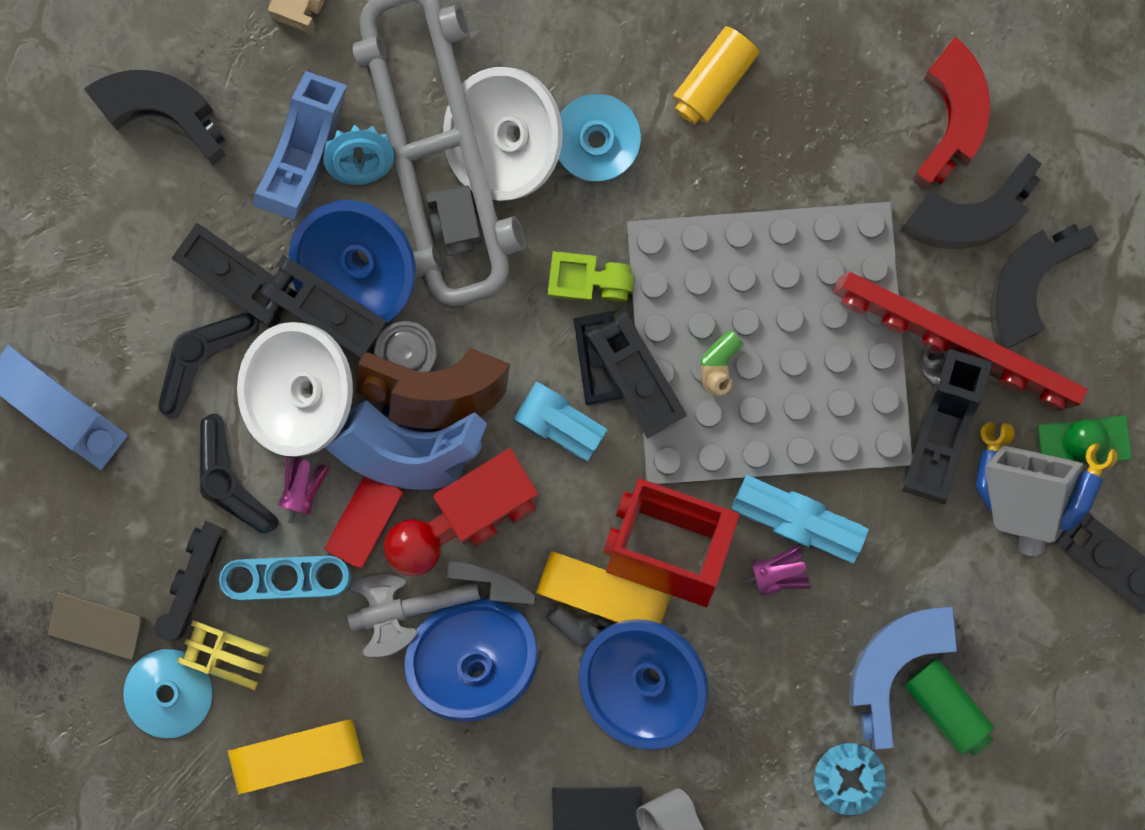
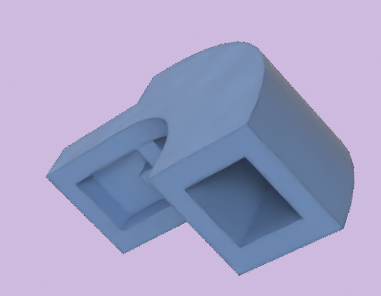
[253,71,347,220]
[0,345,128,470]

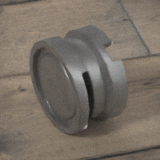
[374,321,438,372]

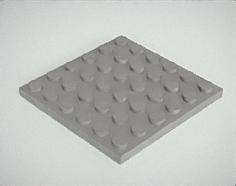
[627,202,912,485]

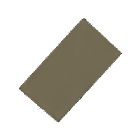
[47,592,146,660]

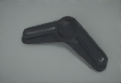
[158,313,259,419]
[199,414,279,534]

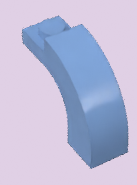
[325,400,487,490]
[849,607,957,750]

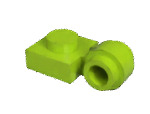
[547,251,635,302]

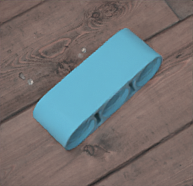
[219,556,352,601]

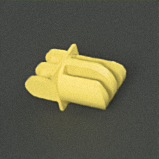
[177,620,271,691]

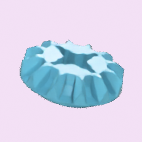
[323,124,394,185]
[814,743,886,815]

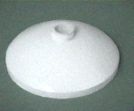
[443,67,563,201]
[237,322,353,456]

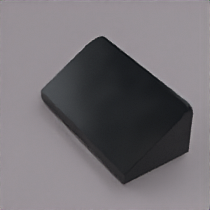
[574,311,628,406]
[552,786,642,830]

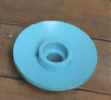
[558,94,641,182]
[123,649,213,738]

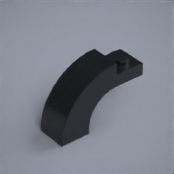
[84,70,226,166]
[900,153,1042,249]
[990,224,1099,349]
[902,349,992,504]

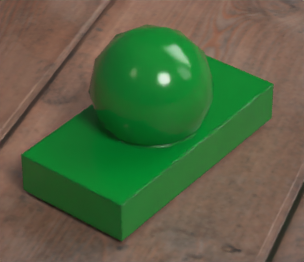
[1036,415,1132,465]

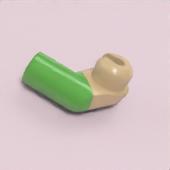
[700,330,744,396]

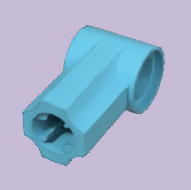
[513,382,608,462]

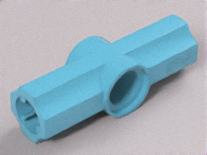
[731,475,869,564]

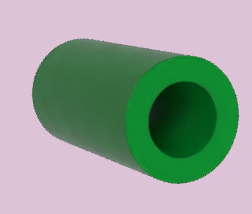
[903,657,995,756]

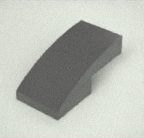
[447,560,536,606]

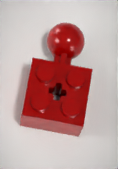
[384,448,540,577]

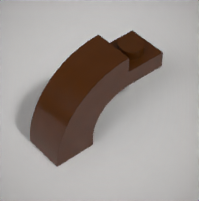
[356,348,510,429]

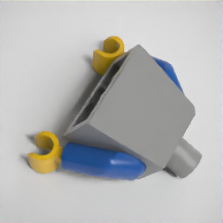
[976,422,1118,556]

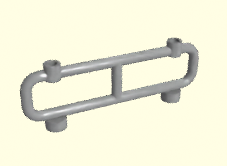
[352,0,526,307]

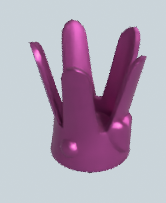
[277,456,330,523]
[742,543,812,595]

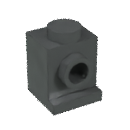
[426,185,481,256]

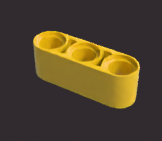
[535,551,672,624]
[227,719,364,795]

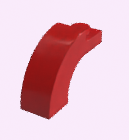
[912,36,990,190]

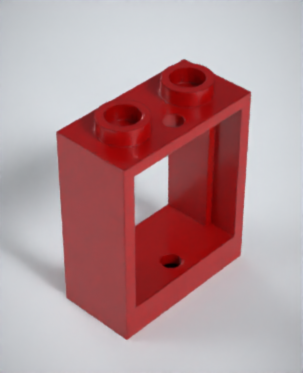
[603,478,740,608]

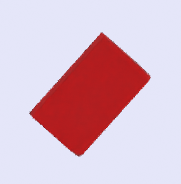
[324,476,405,571]

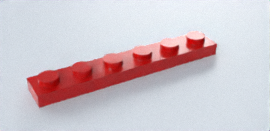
[832,271,1088,411]

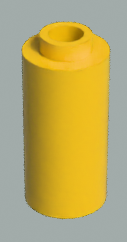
[672,26,760,125]

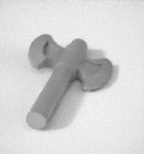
[347,574,481,658]

